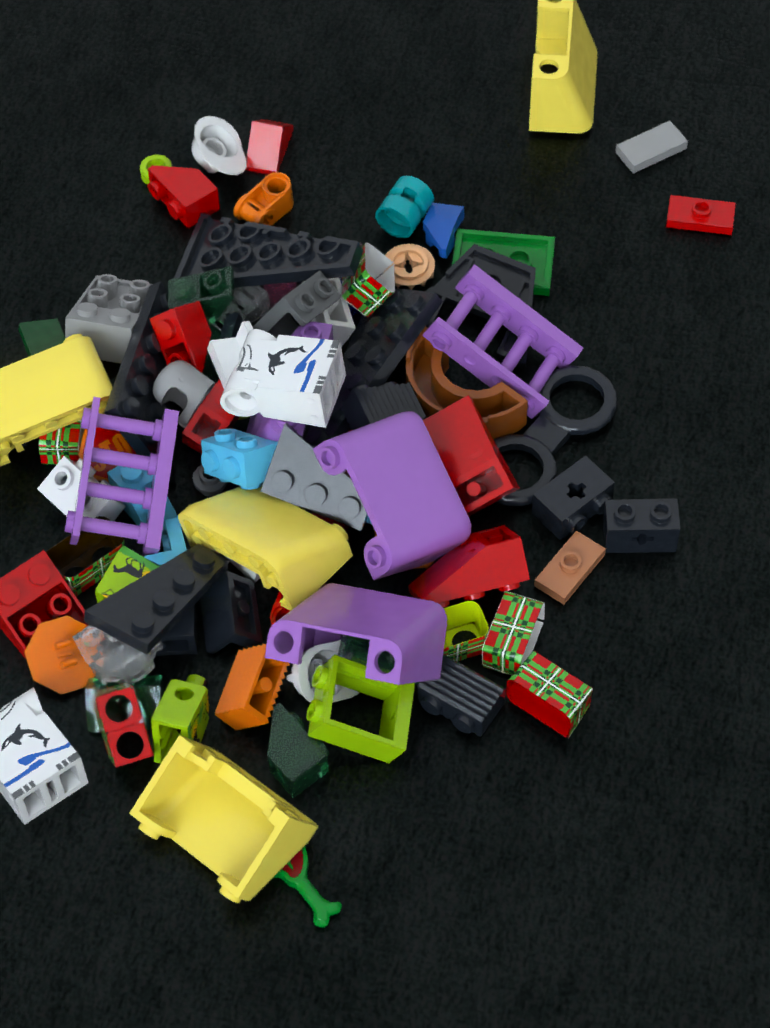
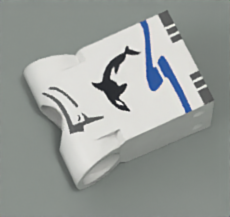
[220,329,346,428]
[0,687,89,825]

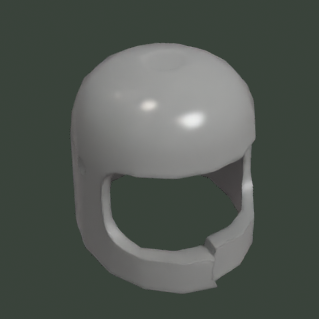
[153,360,215,428]

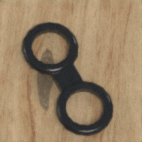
[494,365,618,507]

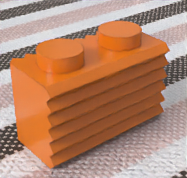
[215,643,290,730]

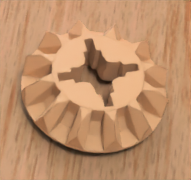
[384,244,435,290]

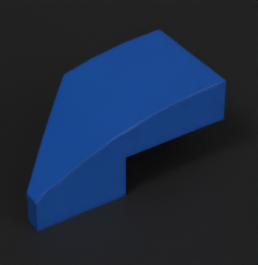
[423,203,464,259]

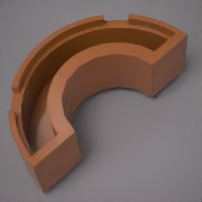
[406,326,528,439]

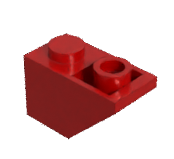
[148,165,220,228]
[150,301,211,372]

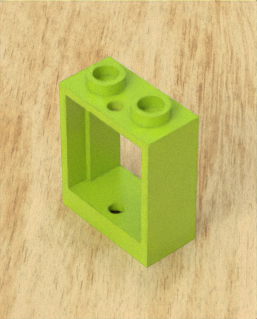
[306,655,415,763]

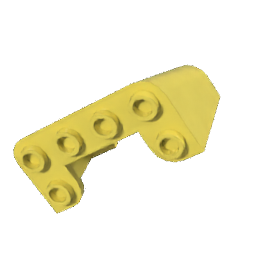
[529,0,598,134]

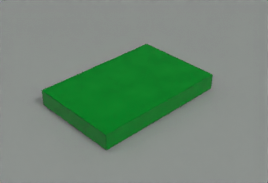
[452,229,555,296]

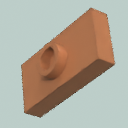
[534,531,606,605]

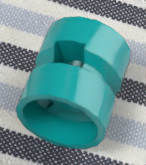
[375,176,434,238]

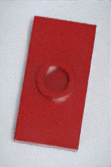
[666,195,736,235]

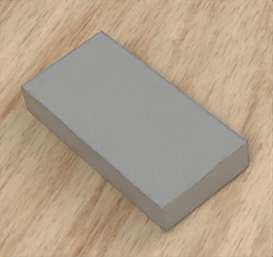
[616,121,688,173]

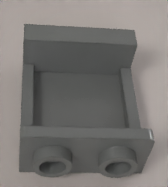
[253,270,341,338]

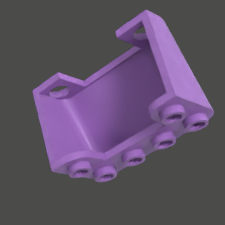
[265,583,447,685]

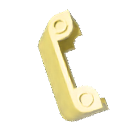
[0,334,113,467]
[178,486,353,611]
[129,735,318,903]

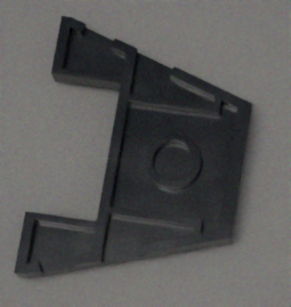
[426,244,536,370]

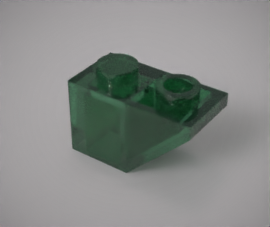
[168,266,234,324]
[267,703,329,798]

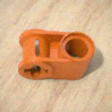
[233,172,293,226]

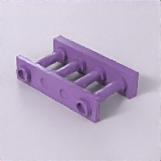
[422,264,583,419]
[65,397,179,556]

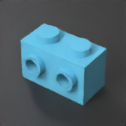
[201,429,278,490]

